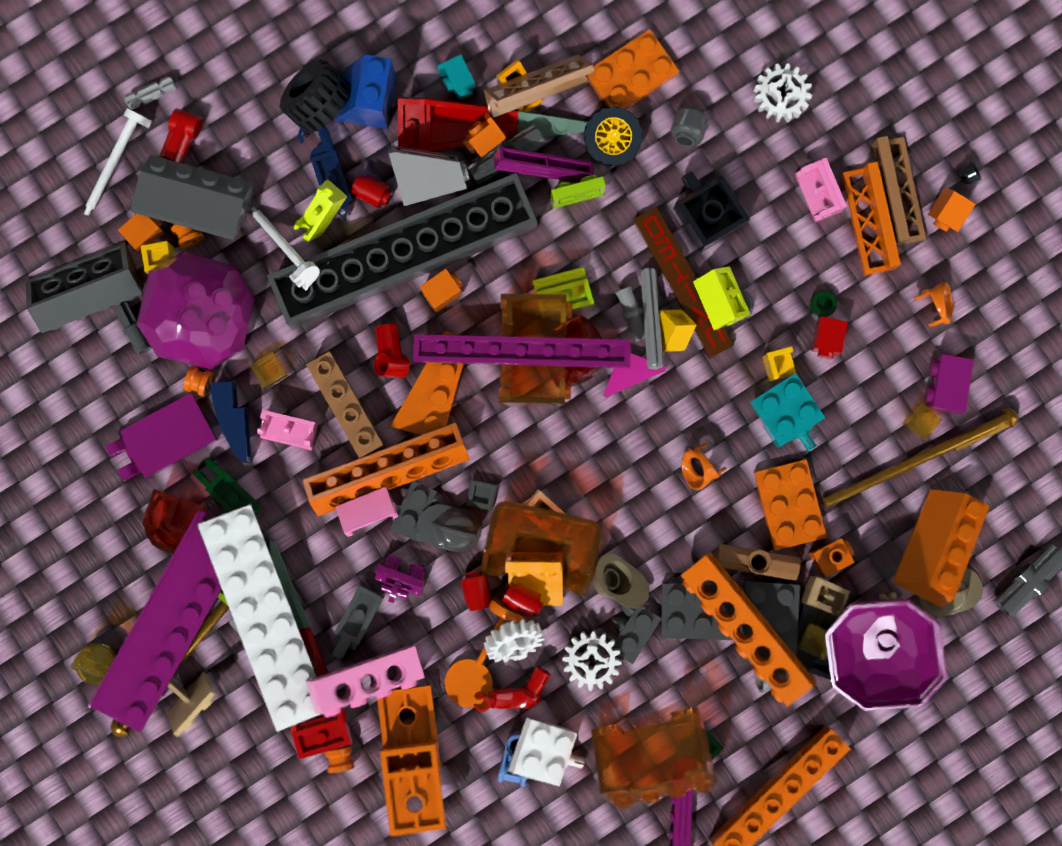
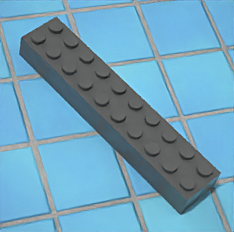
[267,173,537,330]

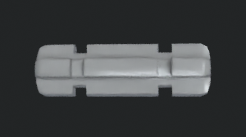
[124,76,176,110]

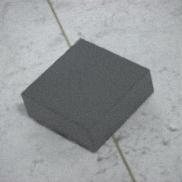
[466,479,498,511]

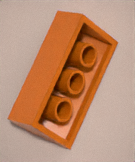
[892,489,990,607]

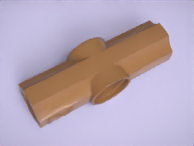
[716,543,800,581]

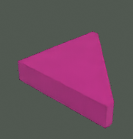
[603,353,667,398]

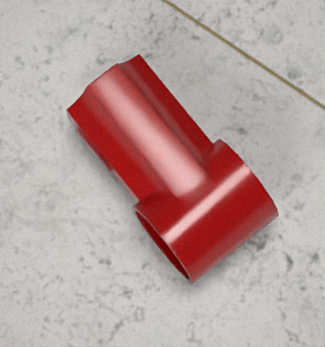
[159,108,203,164]
[374,323,410,379]

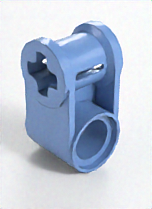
[498,731,526,787]

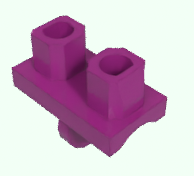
[375,555,425,604]

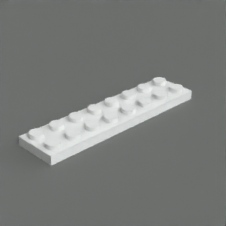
[198,505,320,732]

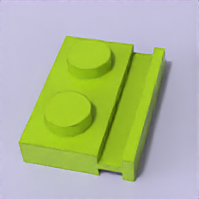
[551,175,606,209]
[533,267,594,319]

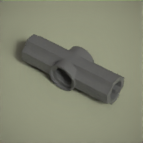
[467,124,546,187]
[993,544,1062,618]

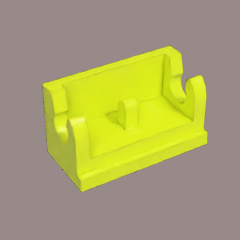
[294,179,348,243]
[693,266,751,330]

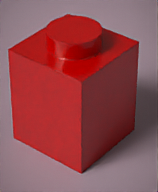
[811,316,848,359]

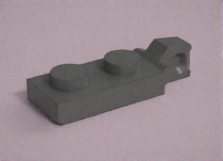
[332,584,384,660]

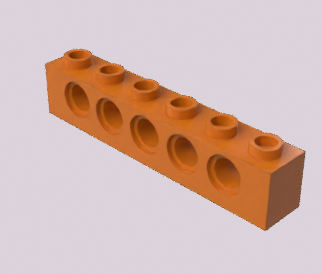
[303,423,470,517]
[681,552,816,707]
[709,725,850,846]

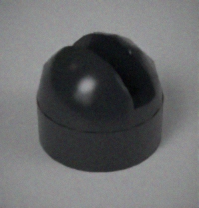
[958,161,982,185]

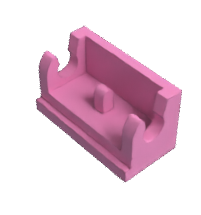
[795,158,847,222]
[257,410,318,450]
[335,487,398,537]

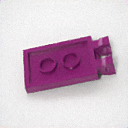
[104,393,218,481]

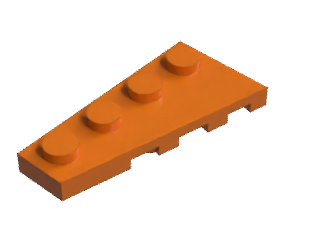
[390,331,464,435]

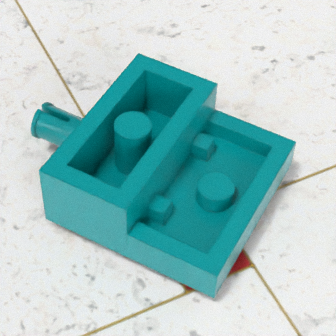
[750,373,825,452]

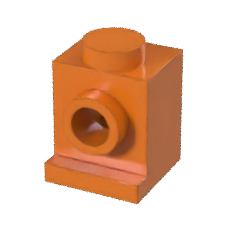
[463,112,506,158]

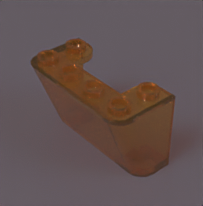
[591,707,718,809]

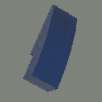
[210,381,252,463]

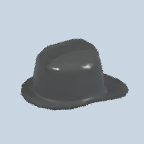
[417,504,481,552]

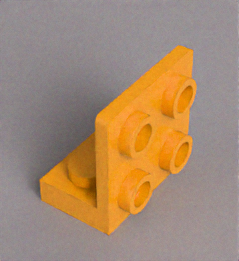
[505,552,563,606]

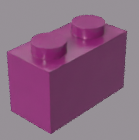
[924,354,974,415]

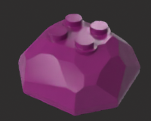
[137,252,255,370]
[825,598,947,711]

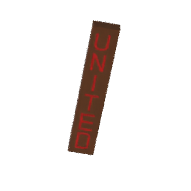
[633,207,734,359]

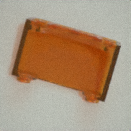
[499,294,572,407]
[481,501,602,597]

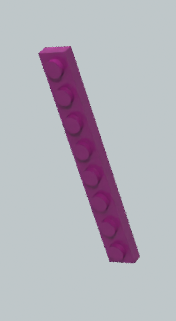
[413,334,631,368]

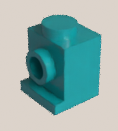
[437,55,476,101]

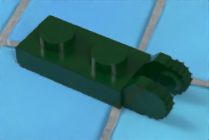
[193,457,264,516]

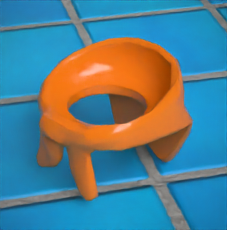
[914,282,953,327]
[681,442,726,490]

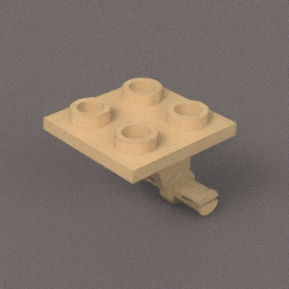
[167,672,215,737]

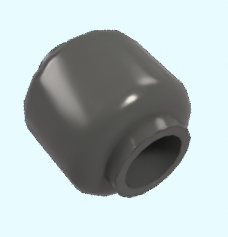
[670,106,708,148]

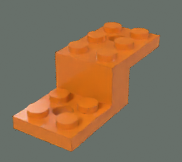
[377,685,446,836]

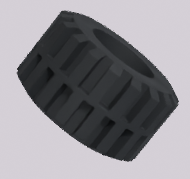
[279,59,351,133]

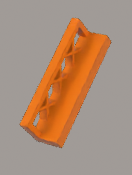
[841,162,901,276]

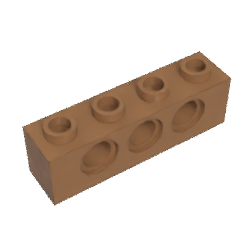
[306,351,386,458]

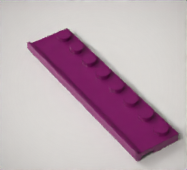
[88,509,222,733]

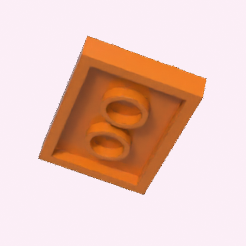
[586,29,680,109]
[753,459,827,551]

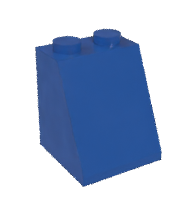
[336,55,397,129]

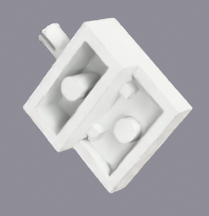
[509,718,585,786]

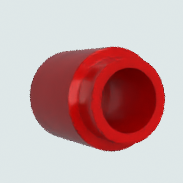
[351,173,393,209]
[461,570,492,611]
[501,582,544,619]

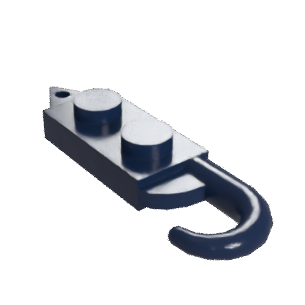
[298,126,353,221]

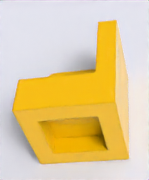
[141,241,176,274]
[660,309,696,352]
[762,346,797,383]

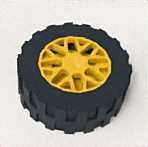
[583,106,643,166]

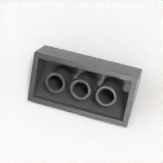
[131,155,253,240]
[26,242,142,333]

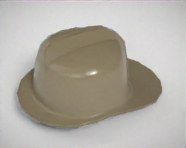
[590,553,649,608]
[920,568,983,617]

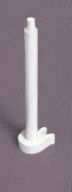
[84,108,152,216]
[251,207,320,290]

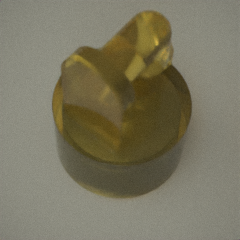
[71,642,119,685]

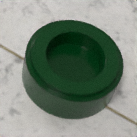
[809,290,838,318]

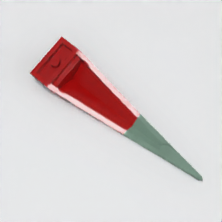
[398,97,588,151]
[269,539,353,760]

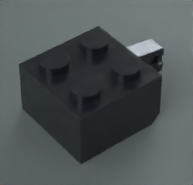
[673,171,750,253]

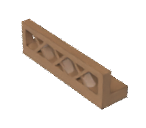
[484,54,594,118]
[872,136,926,246]

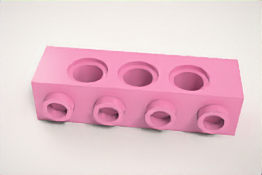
[306,646,425,717]

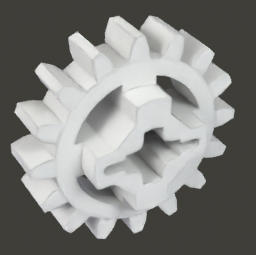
[754,63,812,122]
[484,619,544,663]
[562,630,622,691]

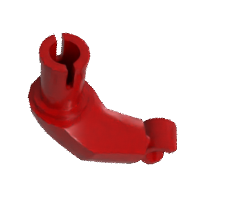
[473,666,551,712]

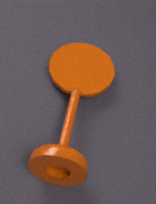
[444,598,525,708]

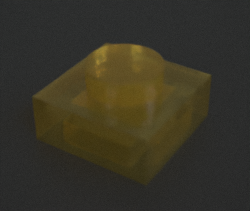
[250,352,288,389]
[903,403,942,441]
[798,623,828,660]

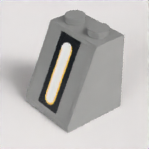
[388,145,470,206]

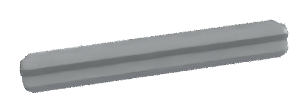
[640,268,663,370]

